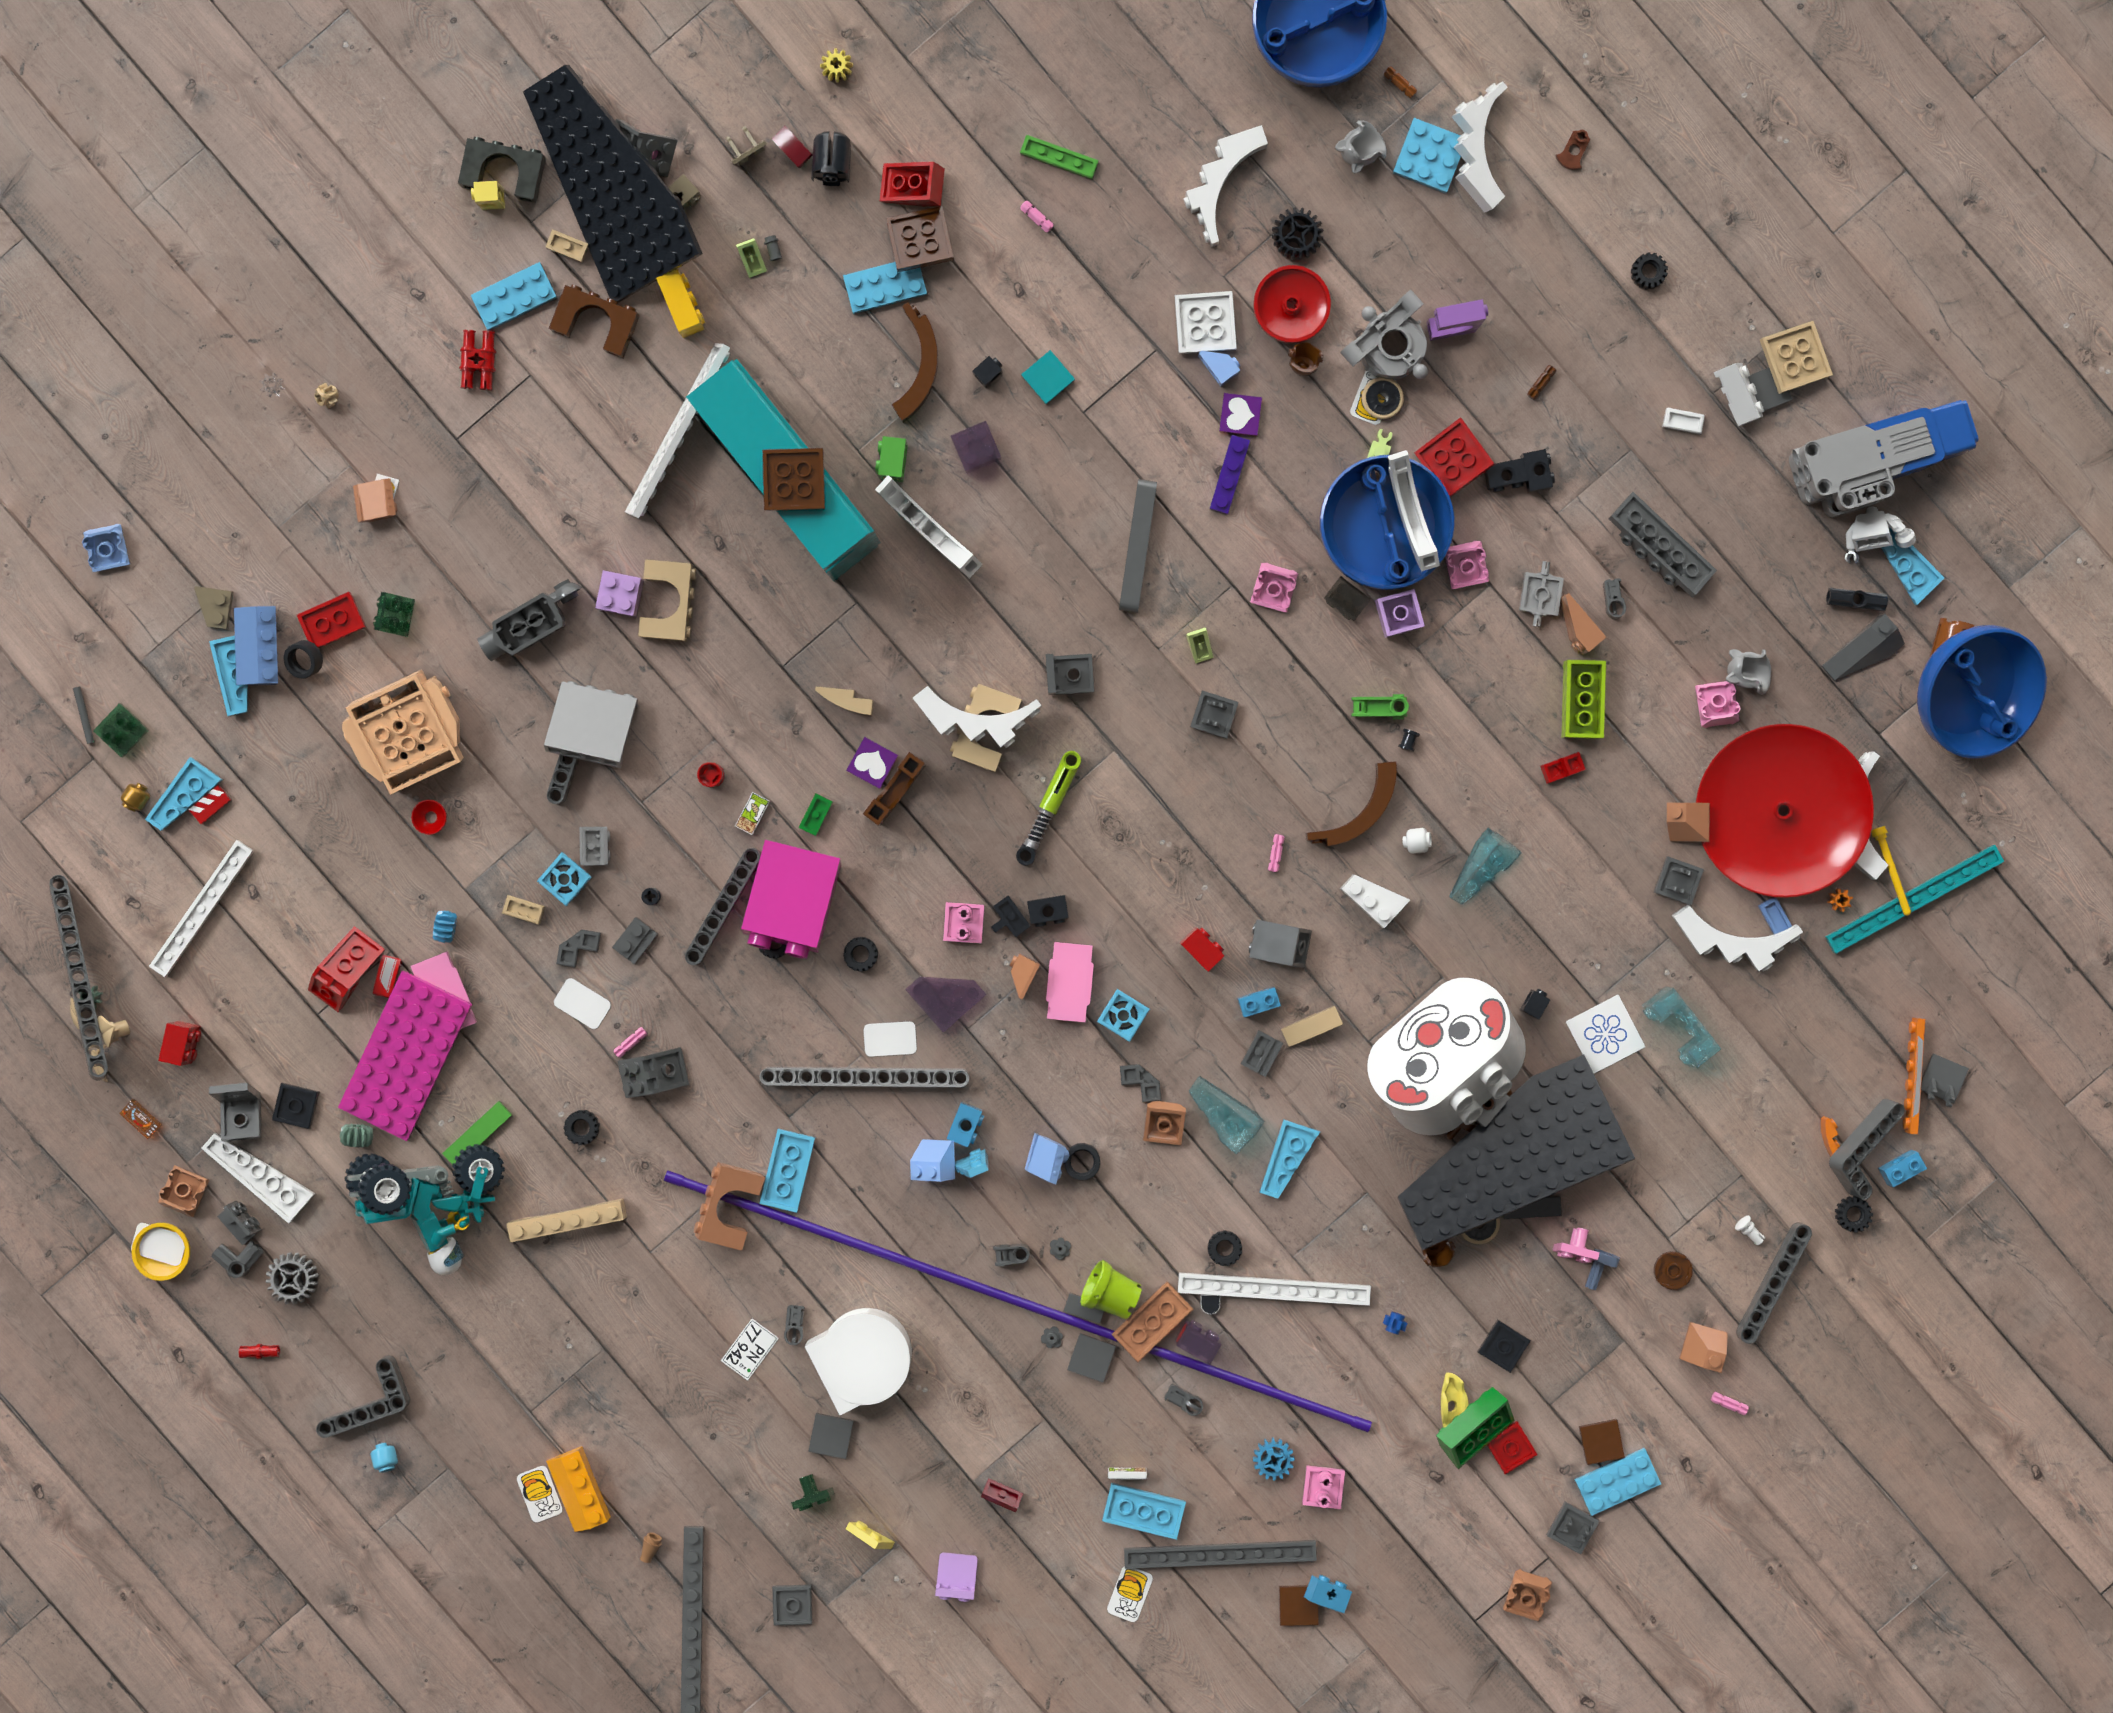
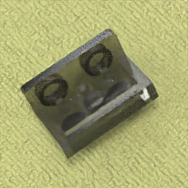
[1324,576,1371,621]

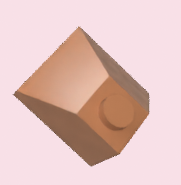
[1667,803,1710,842]
[1009,953,1040,1000]
[1679,1322,1727,1373]

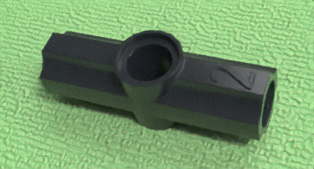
[1826,588,1888,611]

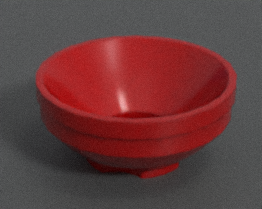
[411,800,447,835]

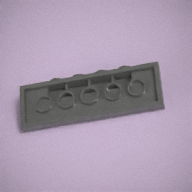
[1608,492,1717,598]

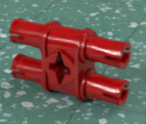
[459,330,497,390]

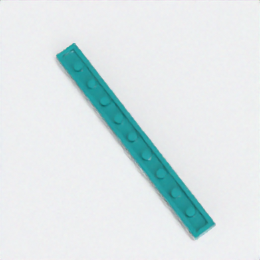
[1825,845,2004,954]

